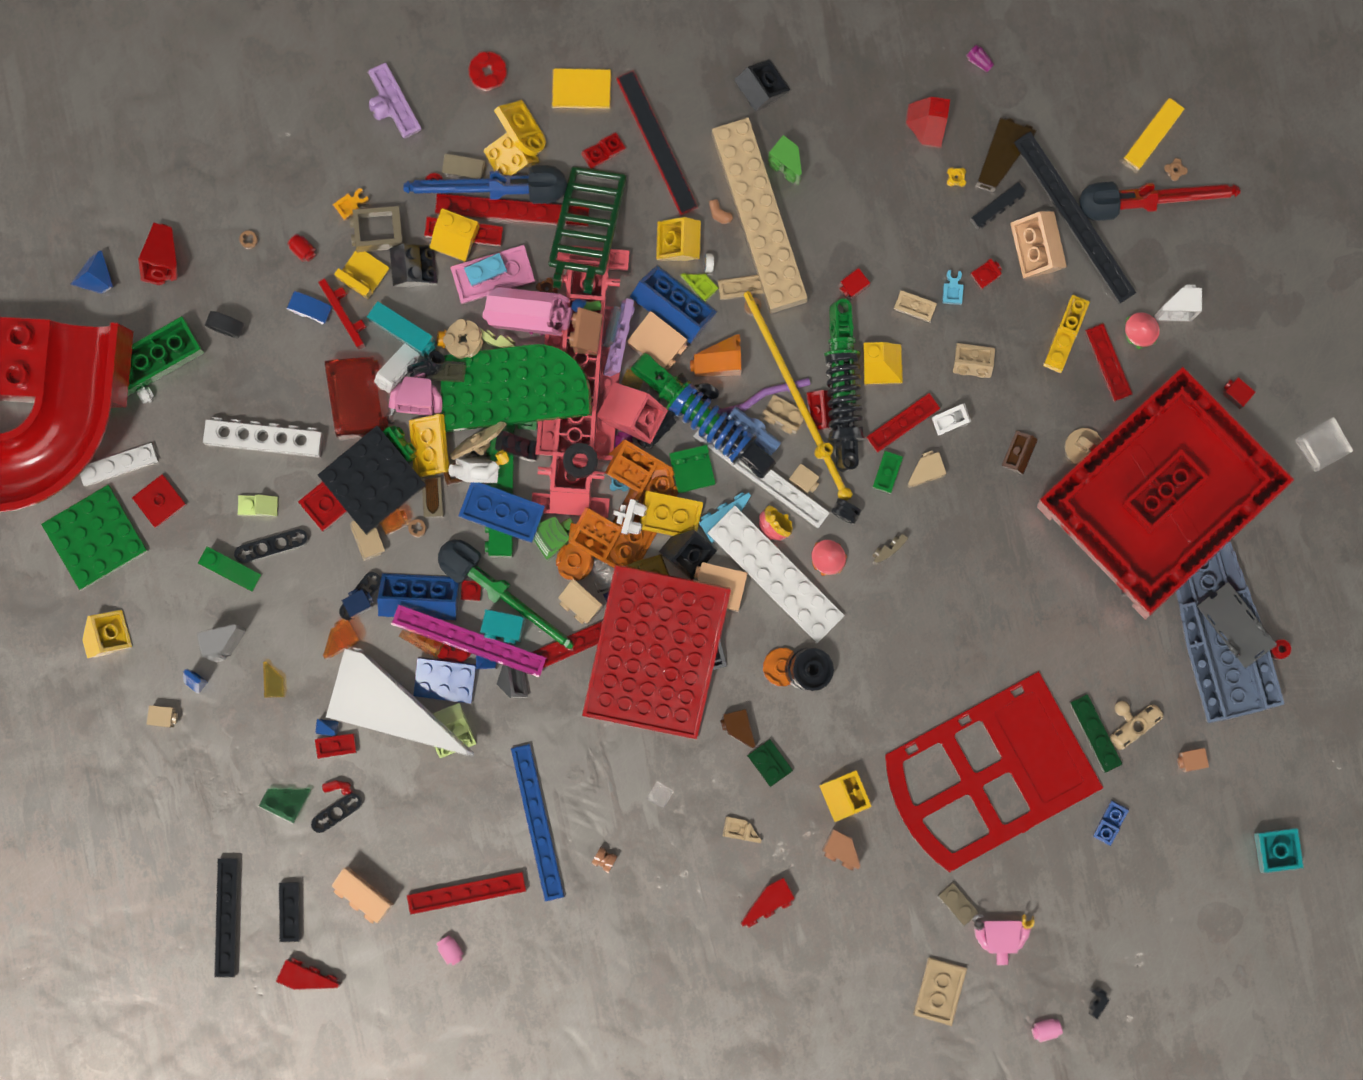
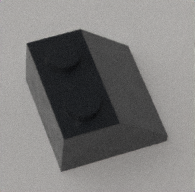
[734,59,791,111]

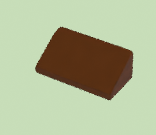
[1002,430,1037,474]

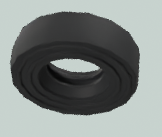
[563,443,598,478]

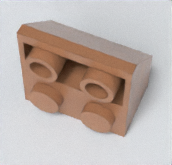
[569,308,603,356]
[822,830,860,871]

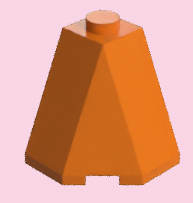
[690,334,741,377]

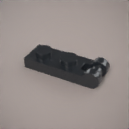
[495,430,537,462]

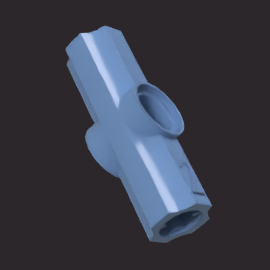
[725,407,781,456]

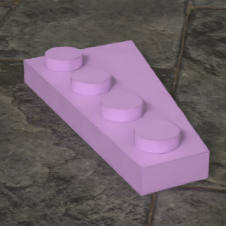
[603,298,635,377]

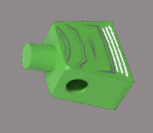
[534,516,573,561]

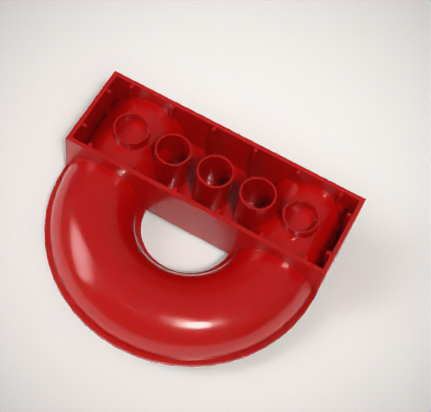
[0,317,134,512]

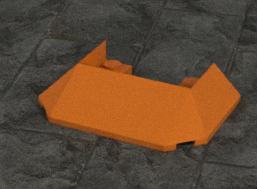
[568,439,678,568]

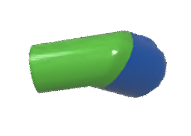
[571,299,601,312]

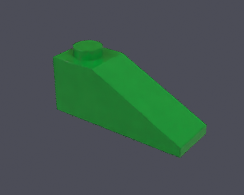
[198,547,262,592]

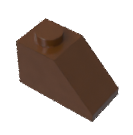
[720,709,755,748]

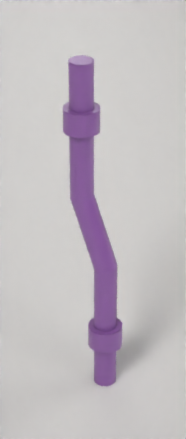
[717,378,810,415]

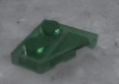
[259,788,311,824]

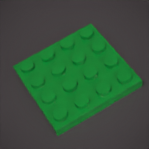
[41,485,148,591]

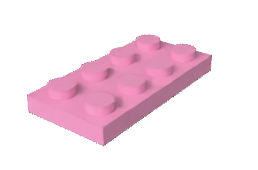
[450,245,535,304]

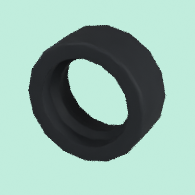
[205,311,244,338]

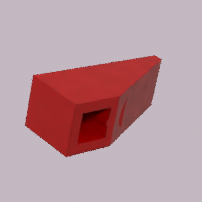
[741,878,795,928]
[275,957,342,990]

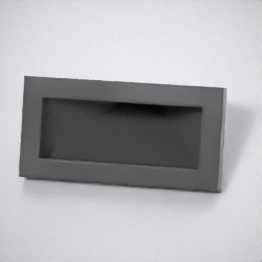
[497,665,528,698]

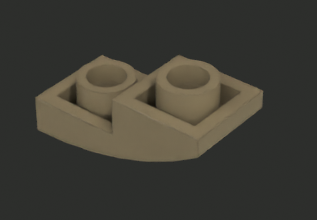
[442,154,485,179]
[872,534,908,565]

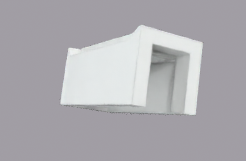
[374,343,420,393]

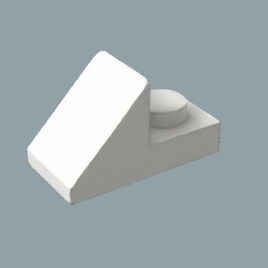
[932,403,971,435]

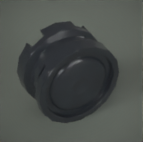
[831,498,862,525]

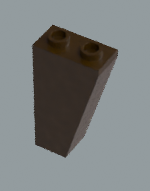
[976,117,1037,192]

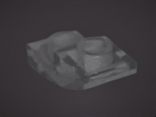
[590,557,612,593]

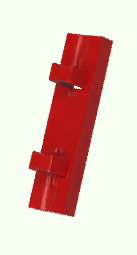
[318,278,366,350]

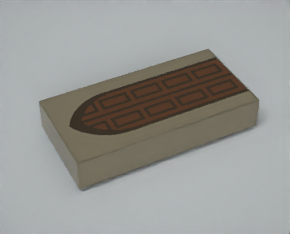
[422,478,444,518]

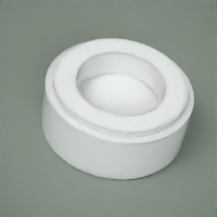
[704,253,714,273]

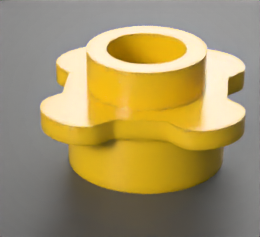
[947,168,966,187]

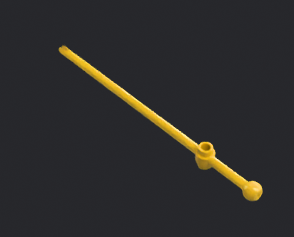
[744,291,853,501]

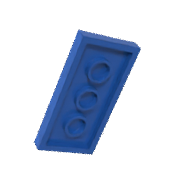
[458,482,545,543]

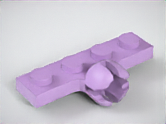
[368,63,421,139]

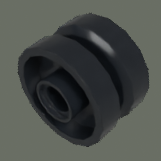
[785,648,834,691]

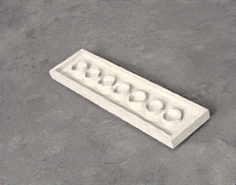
[707,506,845,643]

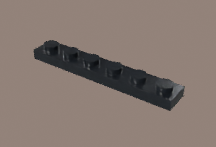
[214,858,238,977]

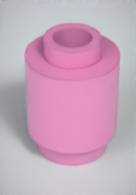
[437,935,464,966]
[1032,1018,1063,1043]

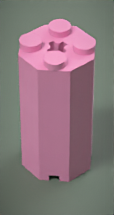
[483,287,572,336]

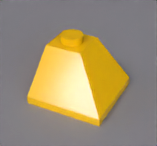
[862,342,903,385]
[82,610,132,659]

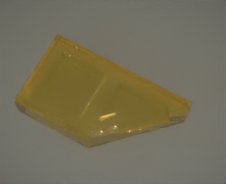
[263,662,285,698]

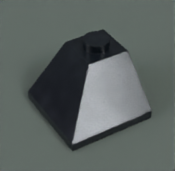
[659,529,717,580]

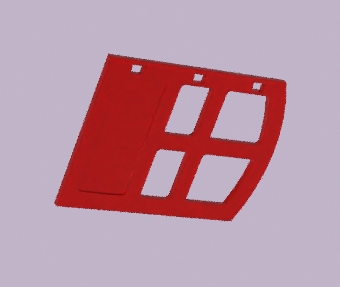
[885,671,1103,873]

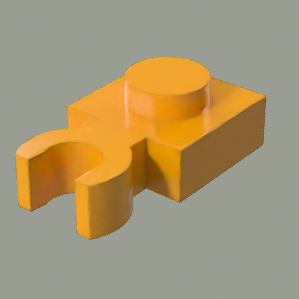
[333,188,369,221]

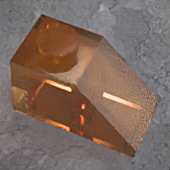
[323,619,361,660]

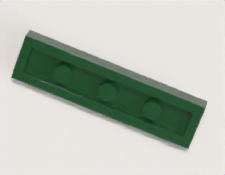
[1070,694,1123,773]

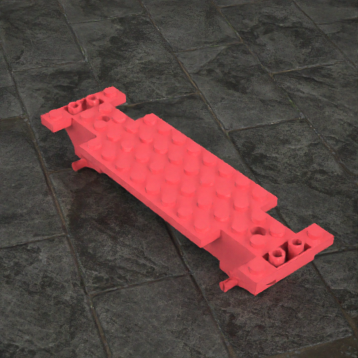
[532,245,630,519]

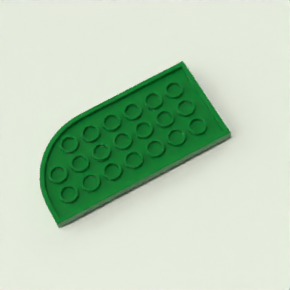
[440,344,592,432]

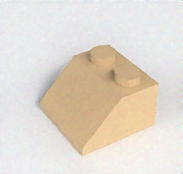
[558,579,604,625]

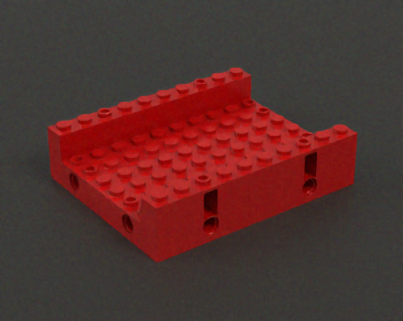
[1037,367,1294,620]

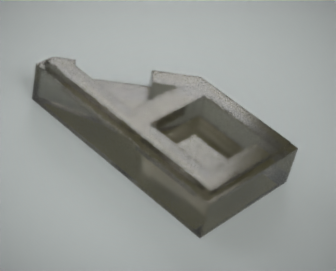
[428,361,466,382]

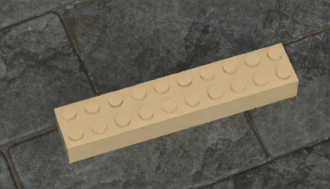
[712,118,807,314]

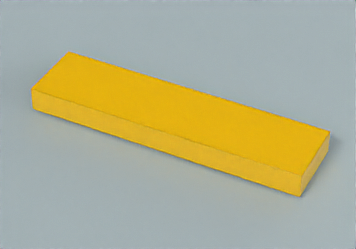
[1124,98,1185,170]

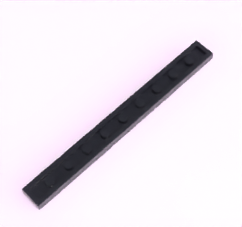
[1014,132,1136,304]

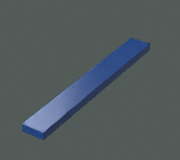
[511,744,564,902]

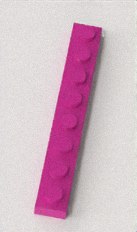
[392,605,546,677]

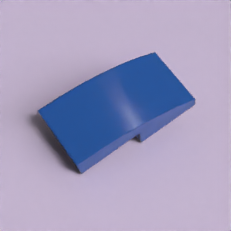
[286,291,332,325]
[1093,800,1129,846]

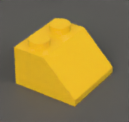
[430,209,480,262]
[656,217,701,261]

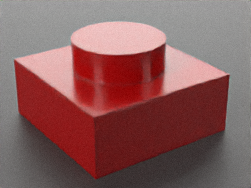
[461,580,482,601]

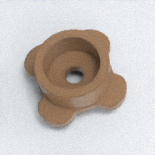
[1164,158,1187,181]

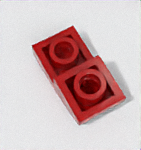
[581,132,626,169]

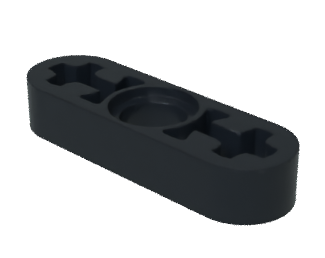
[339,572,381,621]
[311,793,363,833]

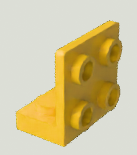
[484,133,540,176]
[334,250,389,300]

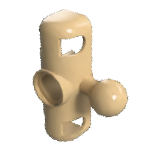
[1110,701,1164,750]

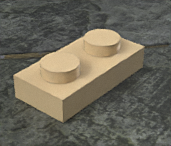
[894,290,937,322]

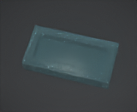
[602,306,622,348]

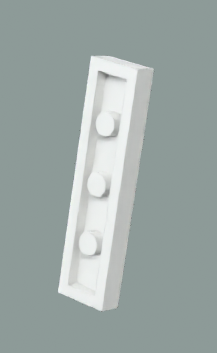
[80,443,158,487]

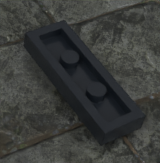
[279,882,300,942]

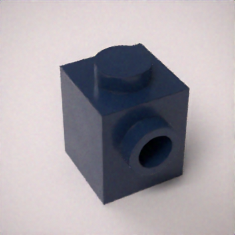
[341,588,374,619]

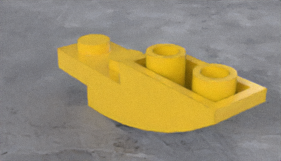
[1043,295,1090,373]

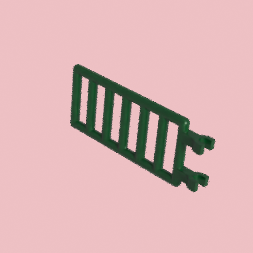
[548,166,627,294]

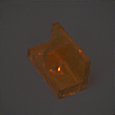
[399,630,444,658]

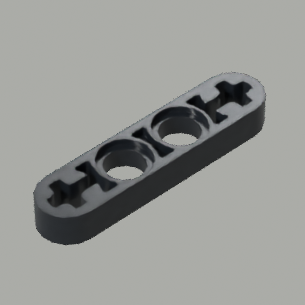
[234,529,309,564]

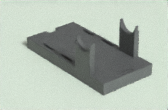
[1197,582,1277,669]

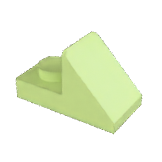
[238,494,278,516]

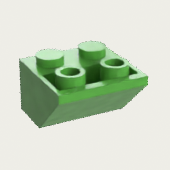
[768,135,802,184]

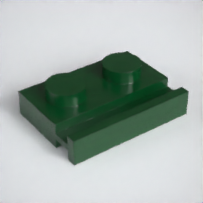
[748,739,793,787]

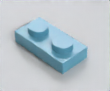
[464,253,507,287]

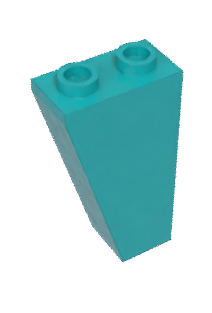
[367,301,437,358]

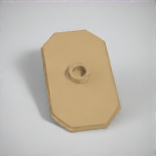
[450,421,506,460]

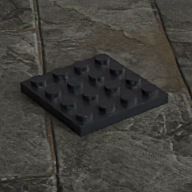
[318,425,427,535]

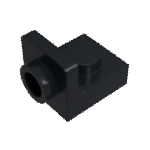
[1088,987,1111,1019]

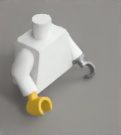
[449,446,509,483]

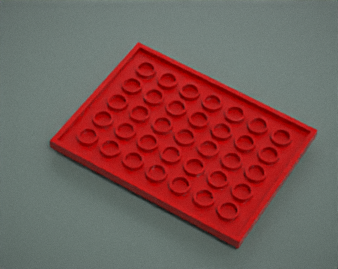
[582,564,731,739]

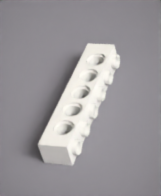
[203,417,324,457]

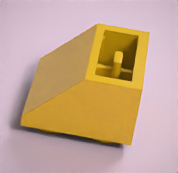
[820,770,872,822]

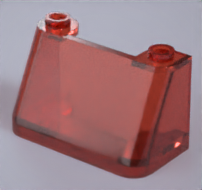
[325,357,389,441]

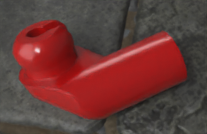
[322,780,352,795]

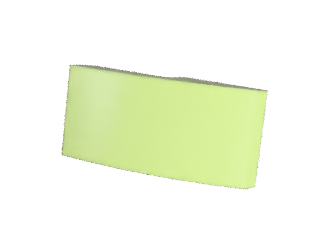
[481,329,516,349]

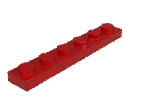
[406,872,526,915]

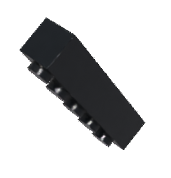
[970,182,1026,230]

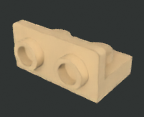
[953,343,995,378]
[762,395,804,435]

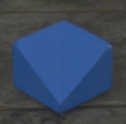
[476,655,497,669]
[315,719,339,736]

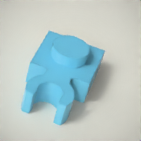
[942,270,963,305]

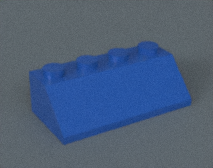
[630,265,717,344]
[377,573,459,620]

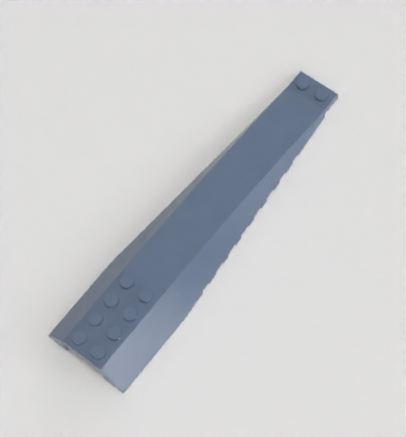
[1176,542,1285,723]

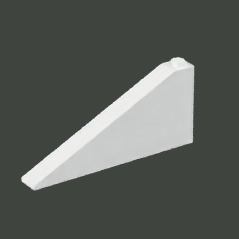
[326,647,474,756]

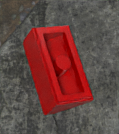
[807,390,832,430]

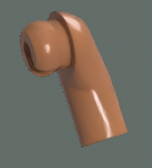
[709,200,733,224]

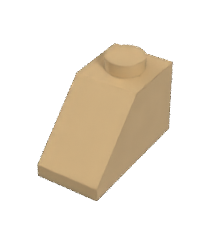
[907,451,946,488]

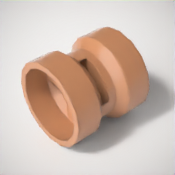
[591,847,618,873]

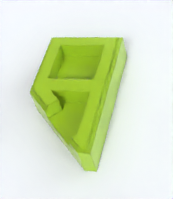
[680,273,719,302]

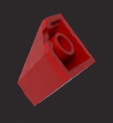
[906,97,950,148]
[138,222,178,285]

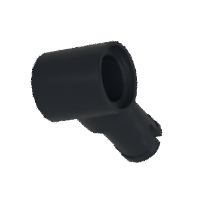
[407,351,445,377]

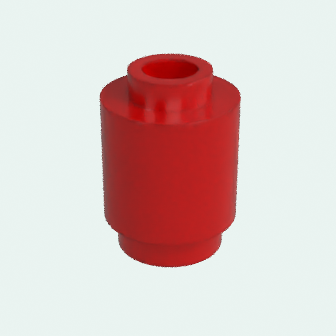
[287,234,316,262]
[1270,639,1291,660]

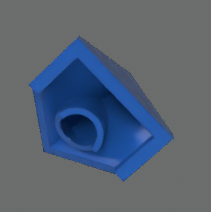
[70,251,113,294]

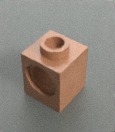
[1177,748,1209,772]

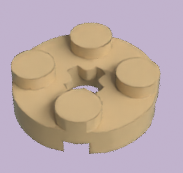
[443,319,483,359]

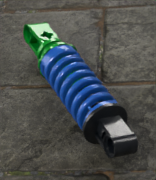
[631,353,776,479]

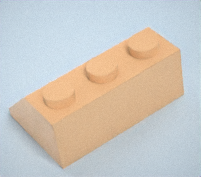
[1010,211,1067,278]
[332,867,394,924]

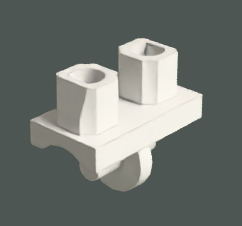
[613,499,647,534]

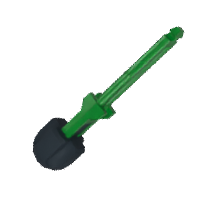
[438,539,574,649]

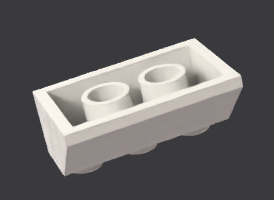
[1153,285,1202,321]

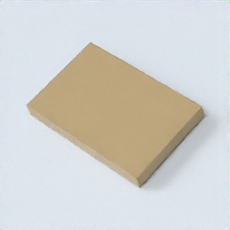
[913,957,967,1026]

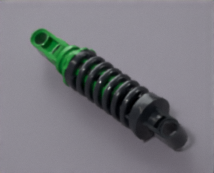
[824,298,865,472]

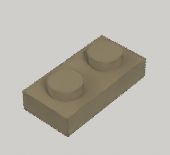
[938,883,979,926]

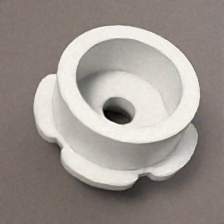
[136,386,153,404]

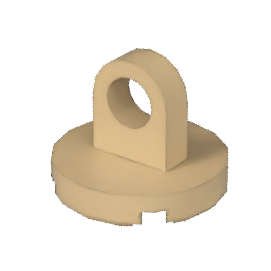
[1065,428,1102,465]

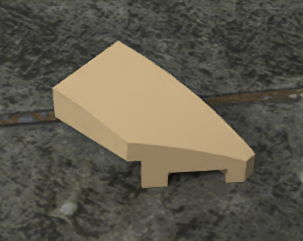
[723,817,761,843]

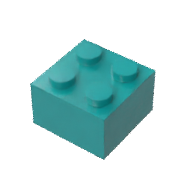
[480,609,526,645]
[1254,828,1304,873]

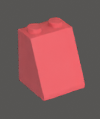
[597,382,668,444]

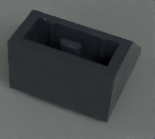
[389,243,437,287]

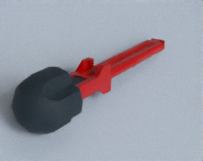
[1079,181,1241,221]

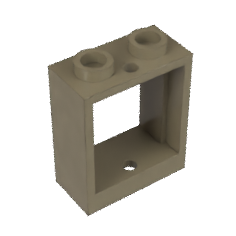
[349,206,402,252]

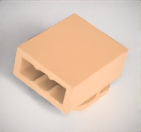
[627,311,688,370]
[695,562,747,612]

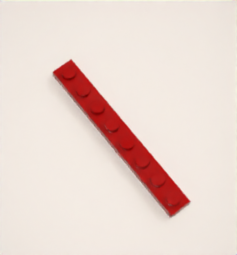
[435,194,590,228]

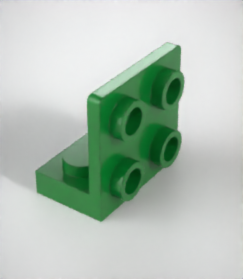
[669,445,716,493]

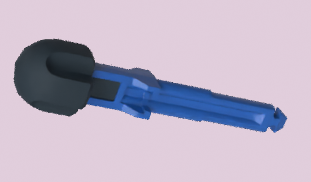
[403,165,567,204]

